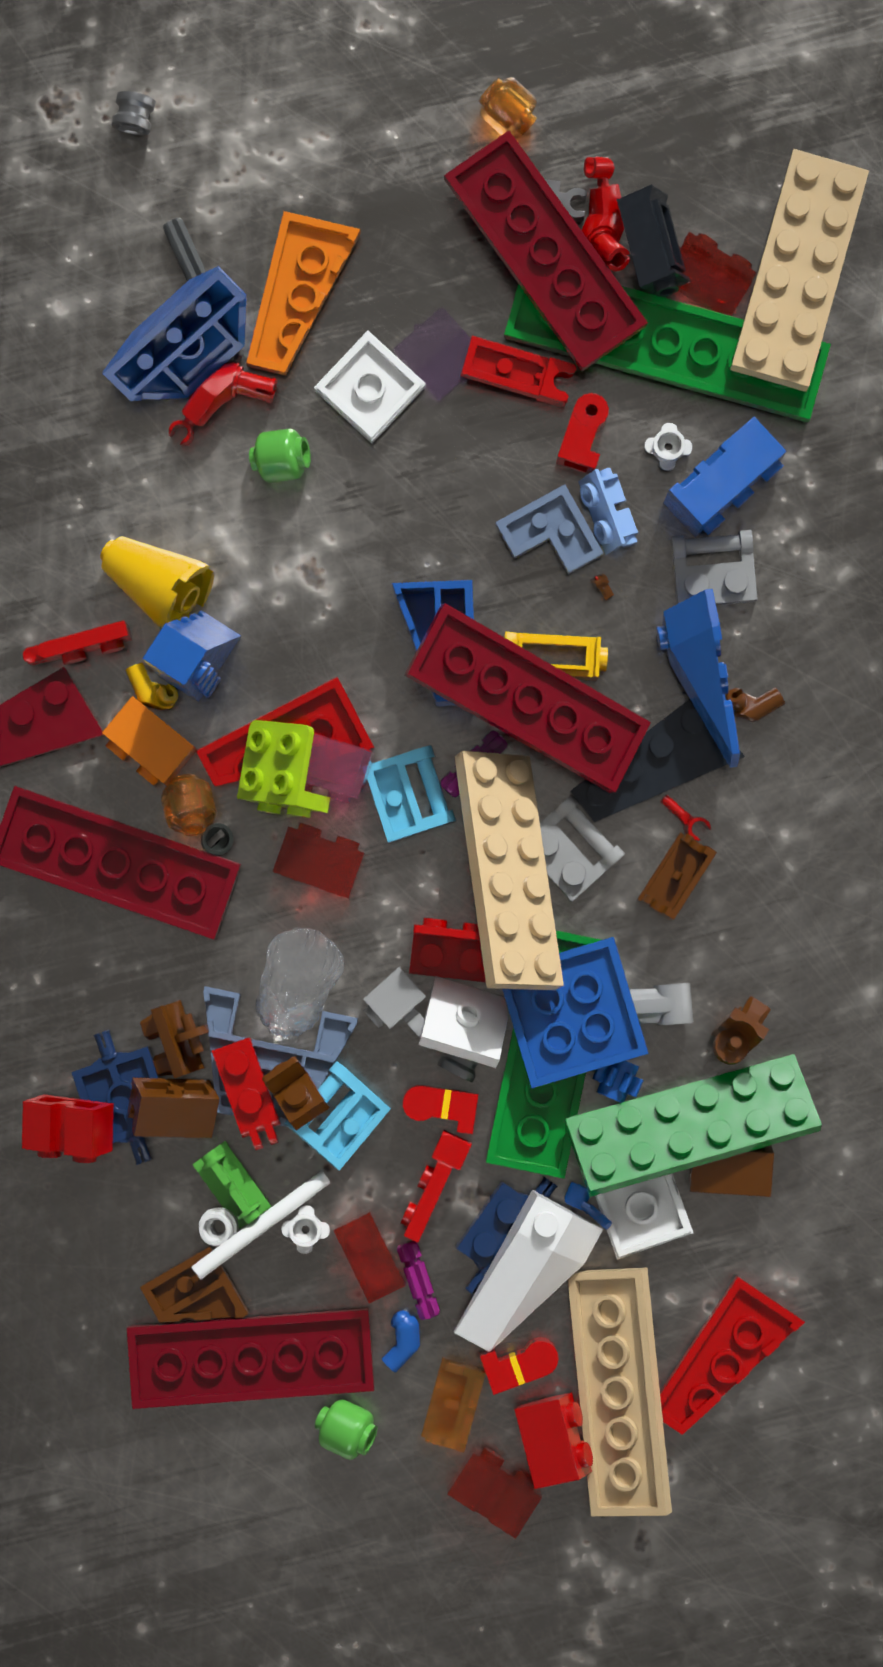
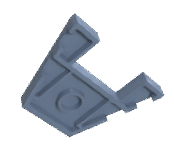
[203,986,358,1127]

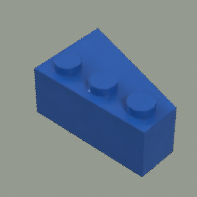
[663,417,787,538]
[392,580,474,707]

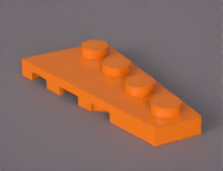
[246,211,361,376]

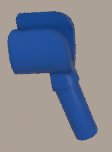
[565,1182,612,1230]

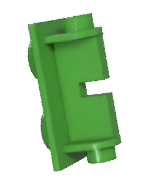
[192,1141,271,1229]

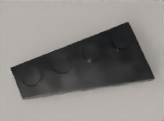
[570,699,745,823]

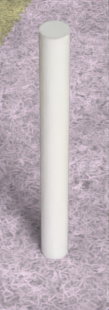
[191,1170,331,1280]

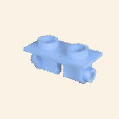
[578,468,639,555]

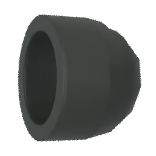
[200,823,233,855]

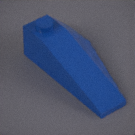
[656,589,740,768]

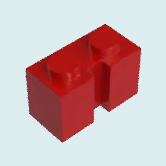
[22,1094,114,1163]
[514,1392,593,1489]

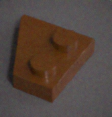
[140,1246,249,1322]

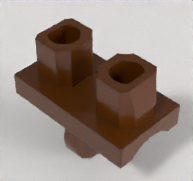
[711,996,771,1065]
[140,1000,210,1078]

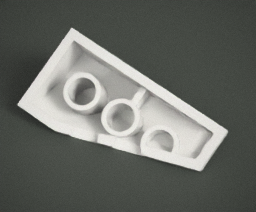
[454,1190,603,1352]

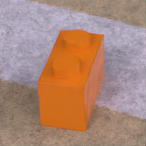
[102,696,197,786]

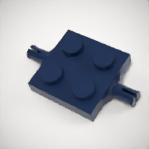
[71,1030,160,1165]
[455,1177,558,1295]

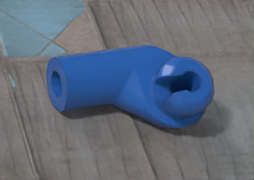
[382,1310,420,1373]

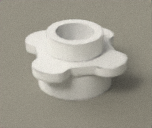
[645,423,692,471]
[281,1205,330,1254]

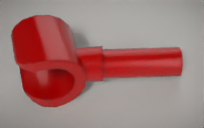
[660,795,711,841]

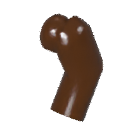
[725,687,785,722]

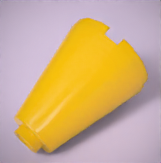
[100,536,214,629]

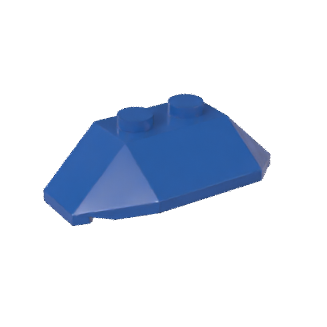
[103,266,246,402]

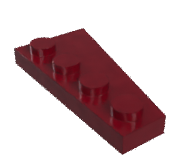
[0,667,105,767]

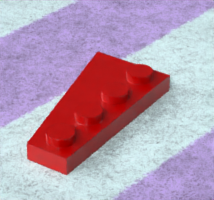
[196,677,375,787]
[660,1275,805,1435]

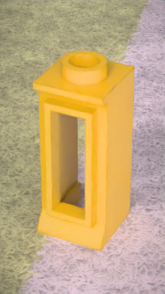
[504,631,608,681]

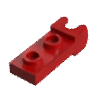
[460,335,577,407]
[400,1130,472,1242]

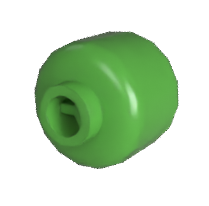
[249,429,311,483]
[315,1399,378,1460]

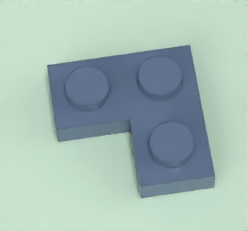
[495,484,604,575]

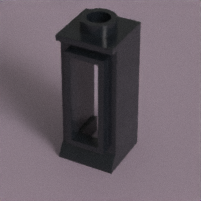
[617,184,691,297]

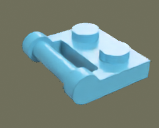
[363,745,456,843]
[284,1061,391,1171]

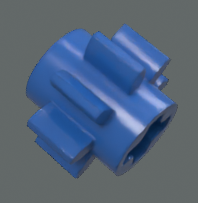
[592,1061,644,1103]

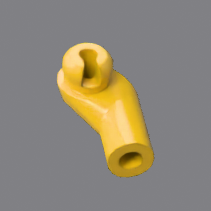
[125,662,179,710]

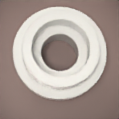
[199,1207,239,1248]

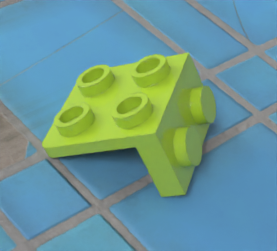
[237,720,331,818]

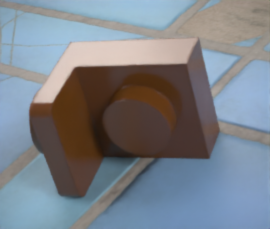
[262,1057,330,1131]

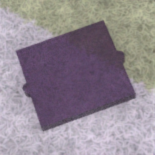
[393,307,471,401]

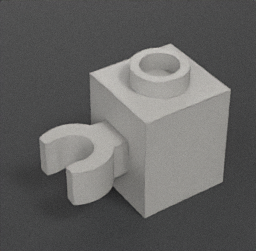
[363,967,426,1038]

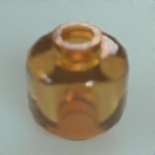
[478,77,537,136]
[161,774,217,836]

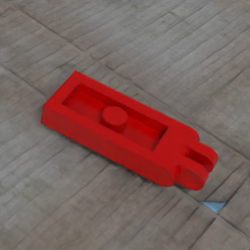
[23,620,132,666]
[212,1037,281,1151]

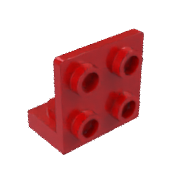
[409,918,486,983]

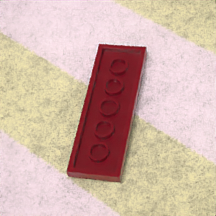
[444,130,648,371]
[404,603,651,793]
[0,786,241,940]
[127,1308,375,1409]

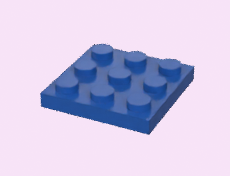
[502,937,649,1088]

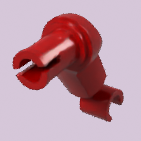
[582,156,630,272]
[169,362,277,446]

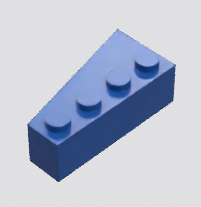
[142,610,241,702]

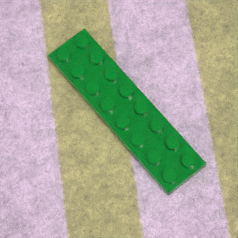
[504,283,831,423]

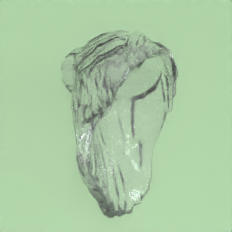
[255,928,345,1041]

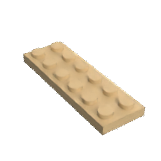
[730,149,869,392]
[454,751,564,990]
[568,1267,672,1516]

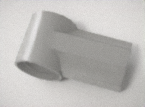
[630,983,693,1025]

